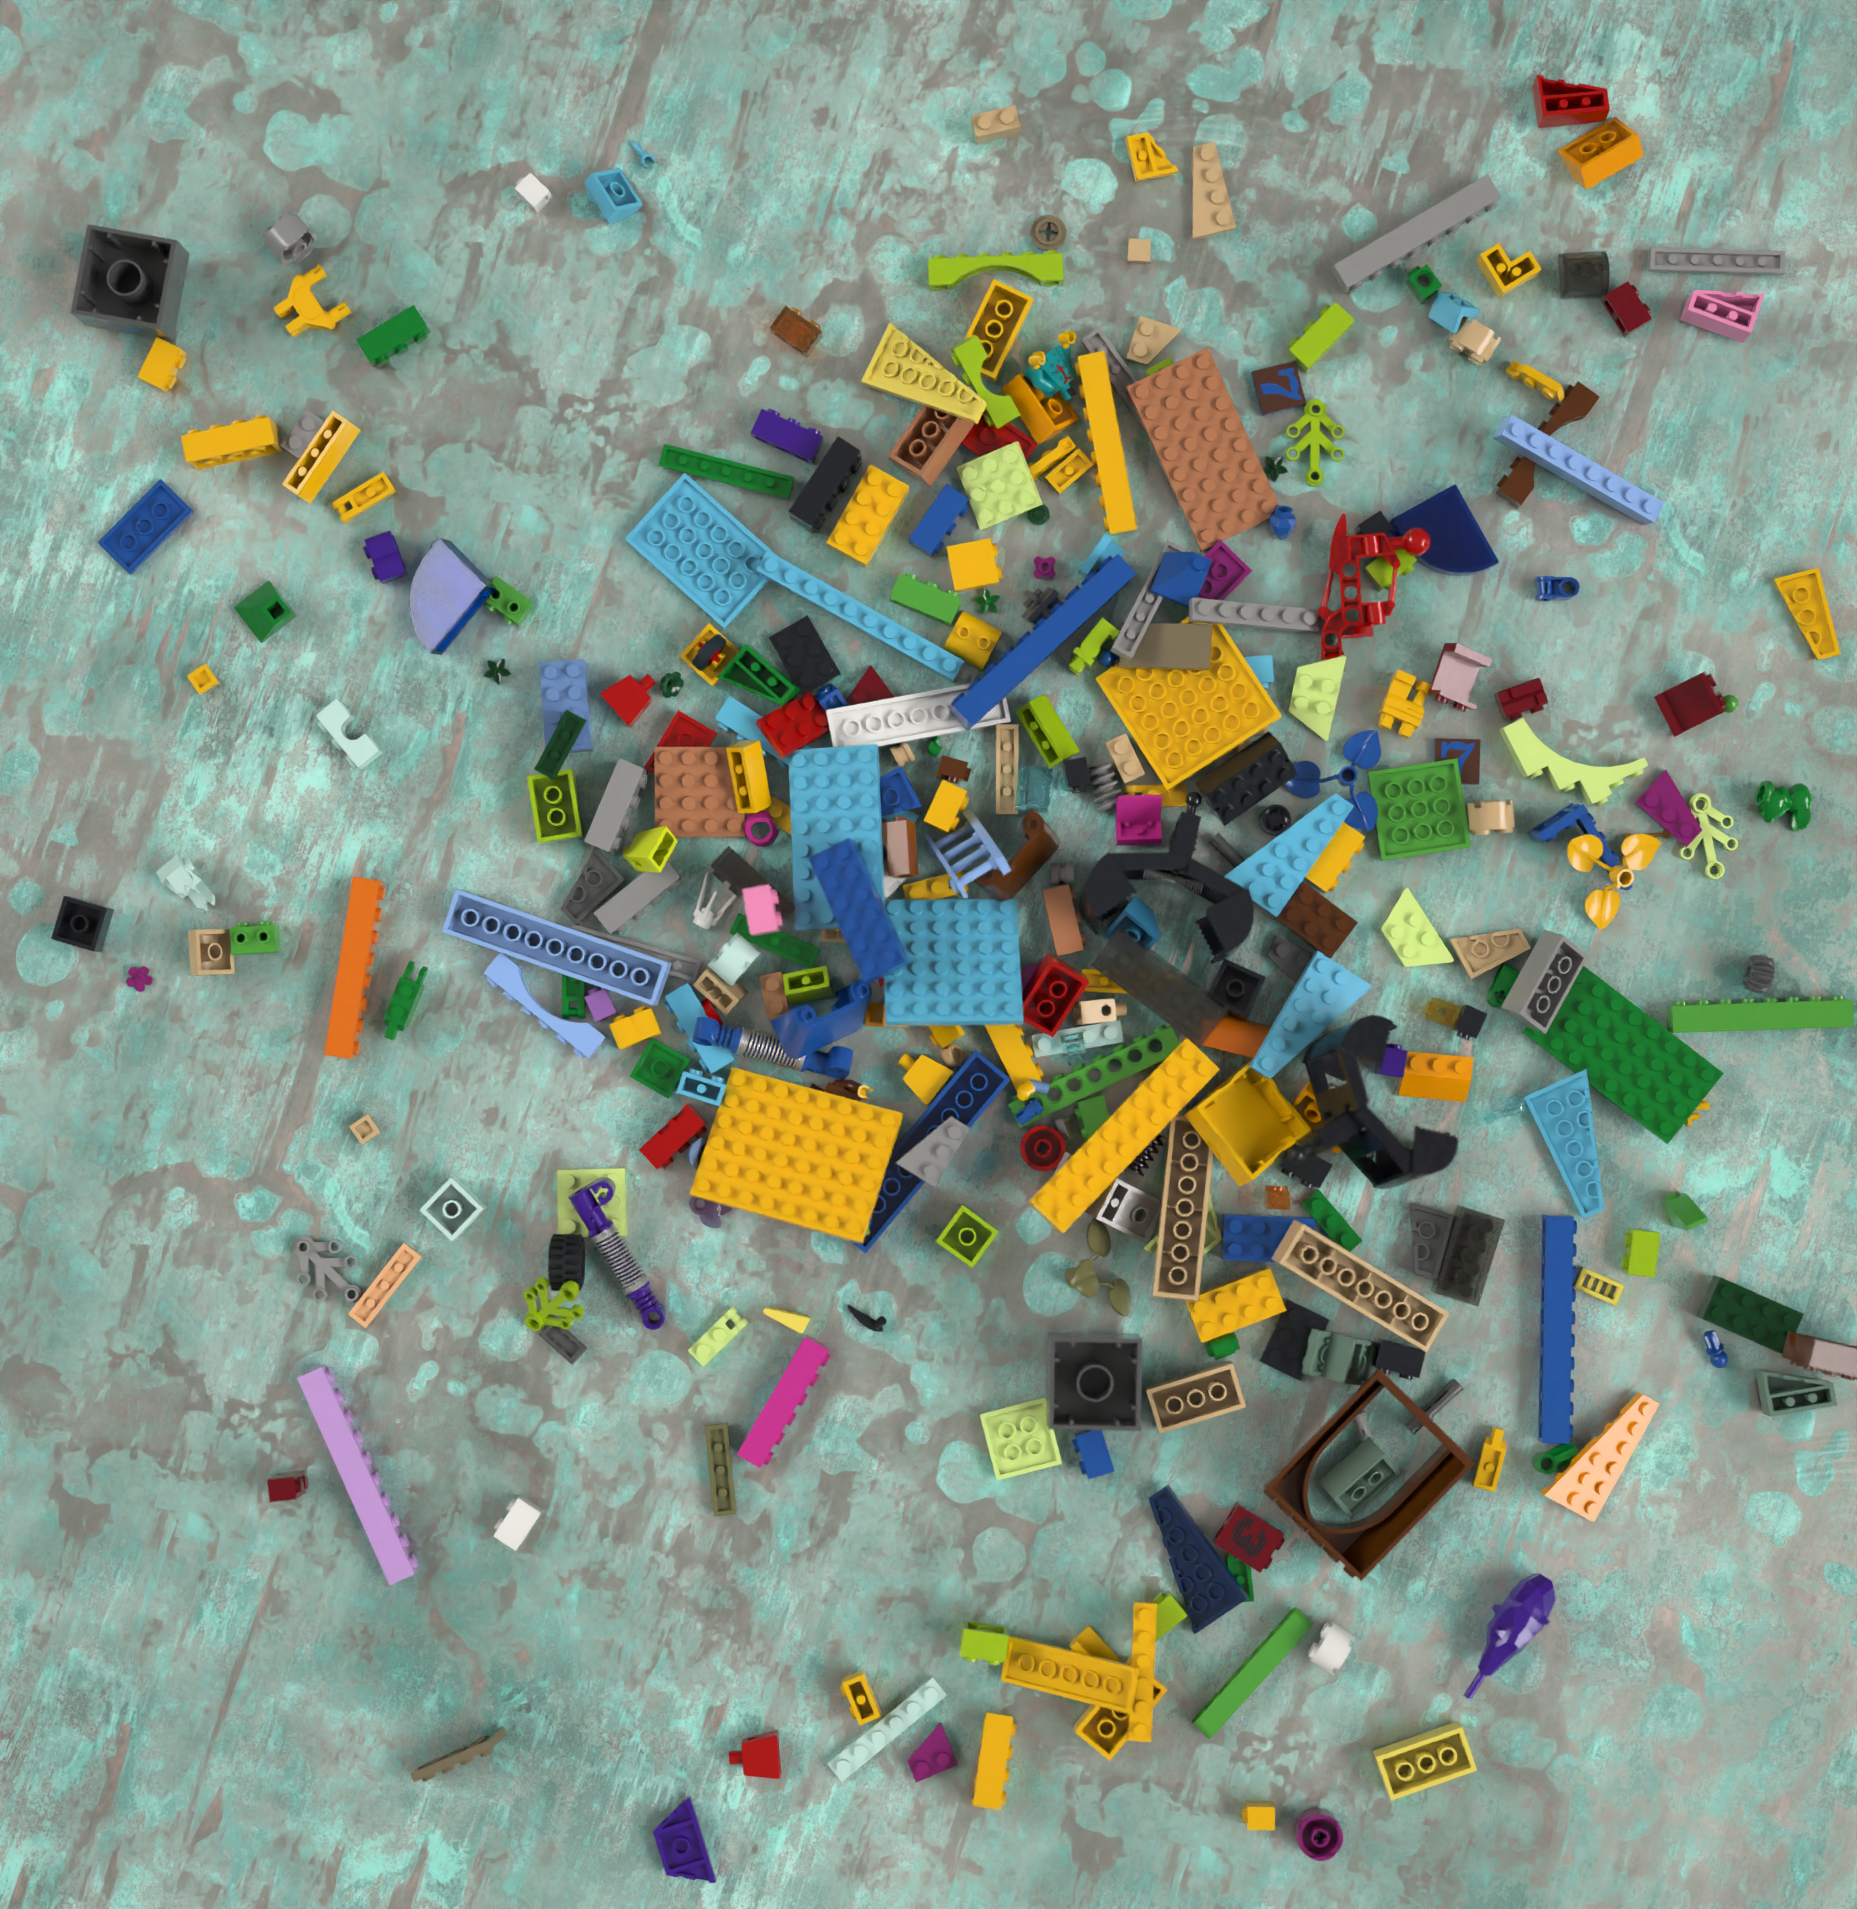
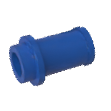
[1014,1099,1044,1126]

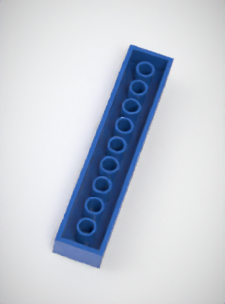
[949,554,1136,732]
[851,1050,1011,1254]

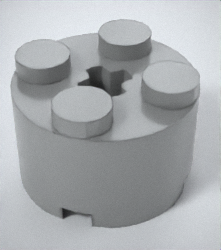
[263,212,317,267]

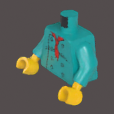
[1023,331,1077,402]

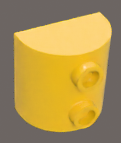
[943,611,1003,671]

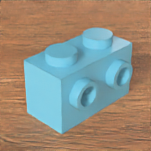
[676,1068,727,1106]

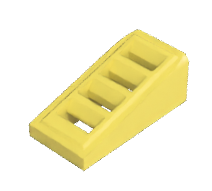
[1574,1267,1625,1306]
[763,1307,811,1334]

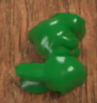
[1755,780,1813,832]

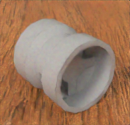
[1050,862,1074,885]

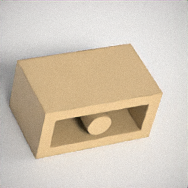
[971,105,1020,145]
[1104,733,1145,786]

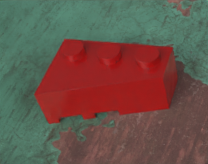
[1532,75,1610,128]
[639,1103,708,1170]

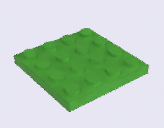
[1367,758,1471,861]

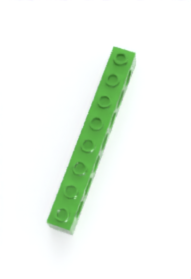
[1008,1024,1180,1128]

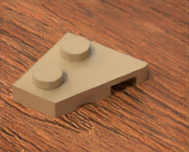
[1126,316,1180,367]

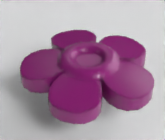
[126,966,153,992]

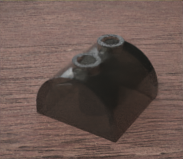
[1558,251,1610,299]

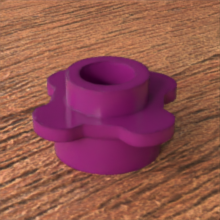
[1034,556,1056,579]

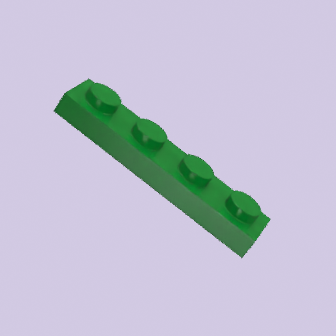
[730,913,821,969]

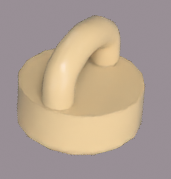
[940,1044,964,1068]

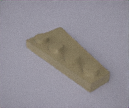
[410,1727,507,1782]

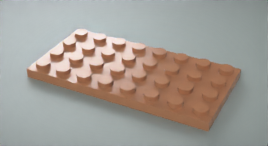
[1126,348,1279,551]

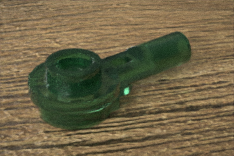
[1028,504,1050,526]

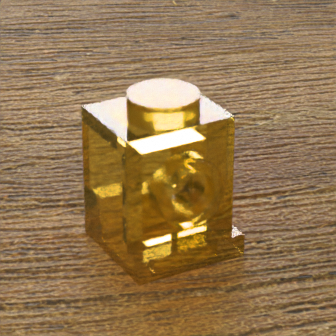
[1423,997,1461,1028]

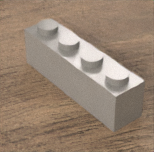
[593,860,682,935]

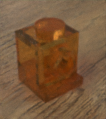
[1264,1185,1290,1210]

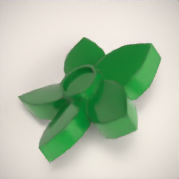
[974,588,1000,614]

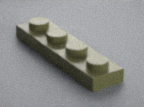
[705,1423,737,1517]

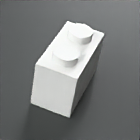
[494,1495,544,1551]

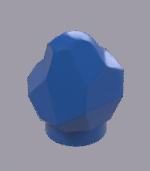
[1269,506,1296,540]

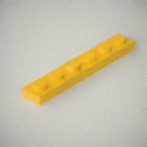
[1128,1601,1157,1742]

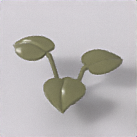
[1064,1217,1131,1317]

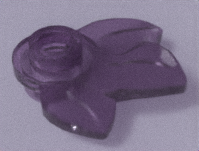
[689,1196,733,1228]

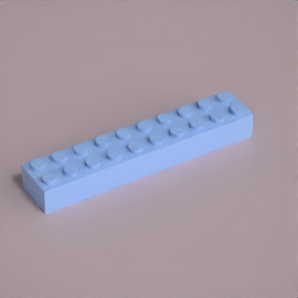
[442,889,672,1006]

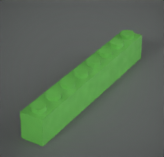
[1667,996,1854,1033]

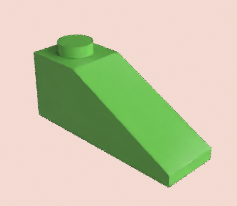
[1661,1191,1709,1230]

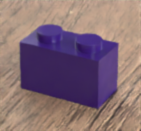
[1375,1043,1408,1078]

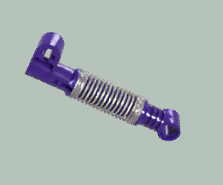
[568,1177,666,1330]

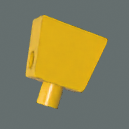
[898,1053,953,1105]

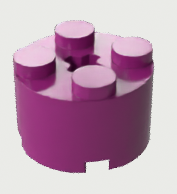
[1295,1808,1343,1861]

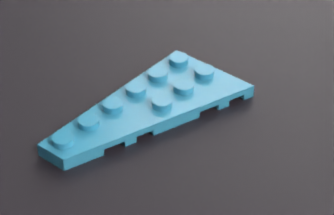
[1224,793,1354,917]
[1249,951,1372,1079]

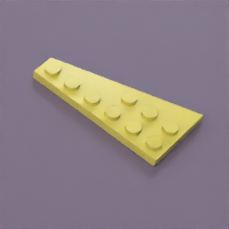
[861,323,987,424]

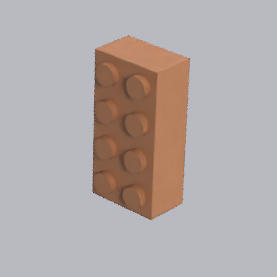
[888,405,975,487]

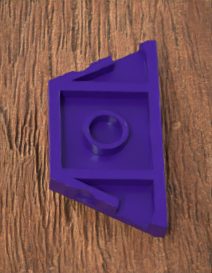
[653,1796,717,1883]

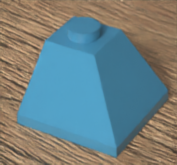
[1103,896,1161,964]

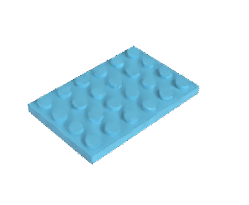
[625,473,777,629]

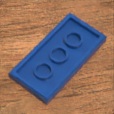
[97,479,194,575]

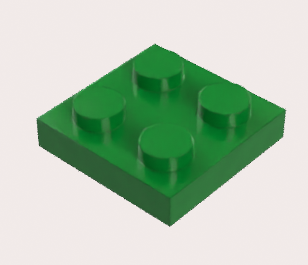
[629,1037,691,1099]

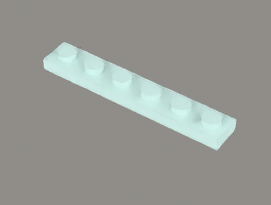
[828,1676,947,1782]

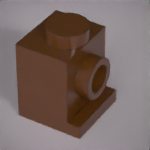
[936,755,971,784]

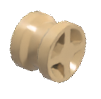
[890,742,916,767]

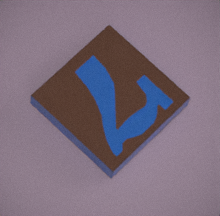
[1251,361,1306,416]
[1434,738,1480,785]

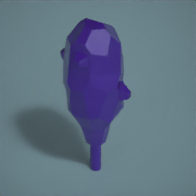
[1463,1573,1556,1701]

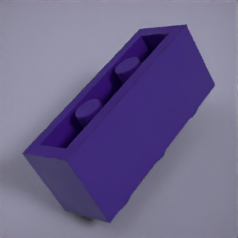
[751,408,824,465]

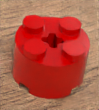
[1020,1125,1066,1171]

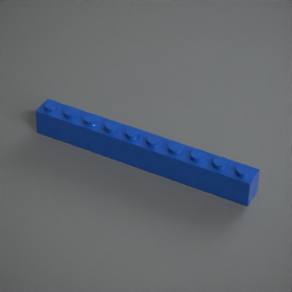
[1538,1215,1577,1444]

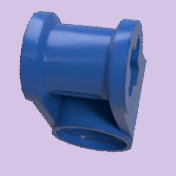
[1535,576,1580,601]

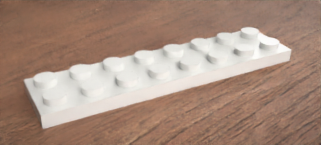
[826,683,1011,747]

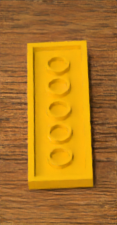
[1000,1635,1139,1714]

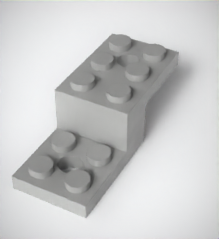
[1054,1152,1161,1244]

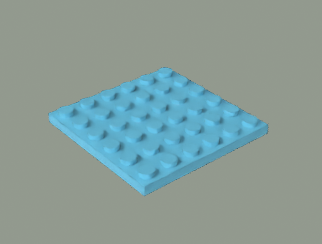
[884,899,1023,1026]

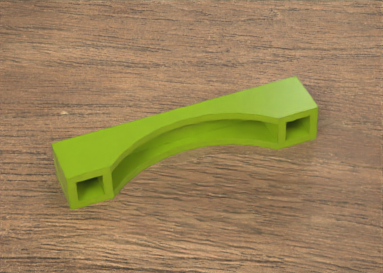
[928,250,1064,291]

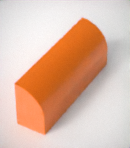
[1194,1009,1272,1058]

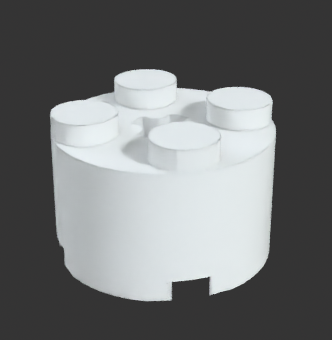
[1307,1622,1356,1676]

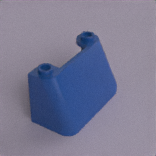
[770,978,872,1059]

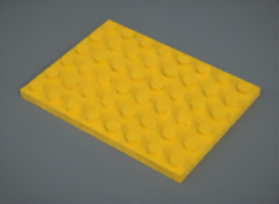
[689,1067,904,1244]

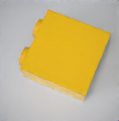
[946,538,1003,593]

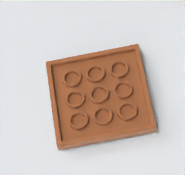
[654,747,745,837]

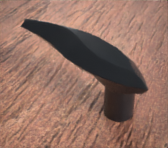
[847,1305,886,1332]

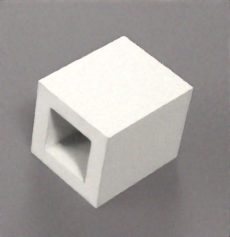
[515,173,552,213]

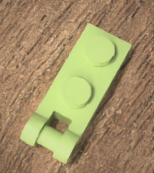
[688,1306,748,1367]

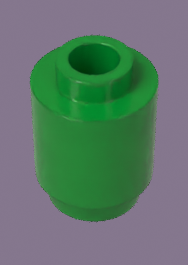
[1205,1332,1240,1360]

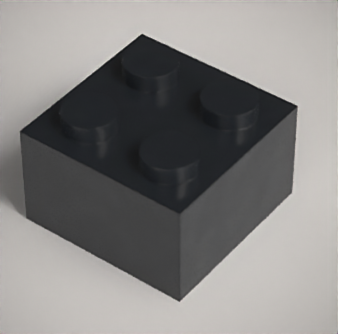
[51,896,114,952]
[1205,958,1266,1022]

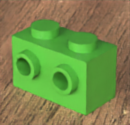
[480,576,535,626]
[230,921,281,955]

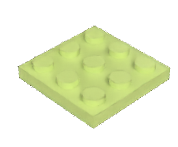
[956,441,1043,530]
[557,1168,627,1237]
[980,1397,1062,1480]

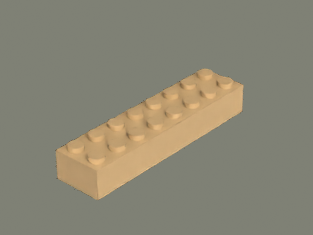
[1151,1115,1213,1303]
[1271,1220,1450,1352]

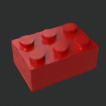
[1022,952,1089,1038]

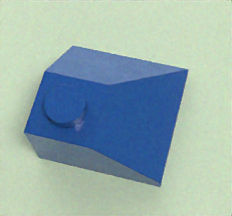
[1150,552,1212,608]

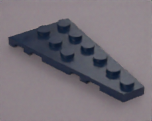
[1148,1485,1248,1635]

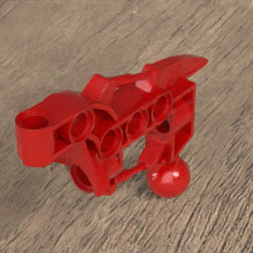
[1318,514,1431,671]

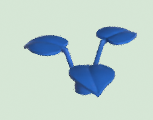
[1284,730,1381,832]

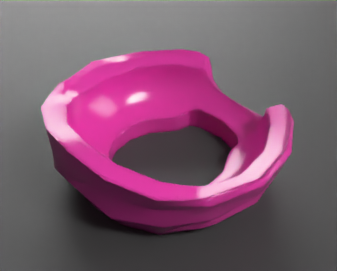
[744,811,779,847]

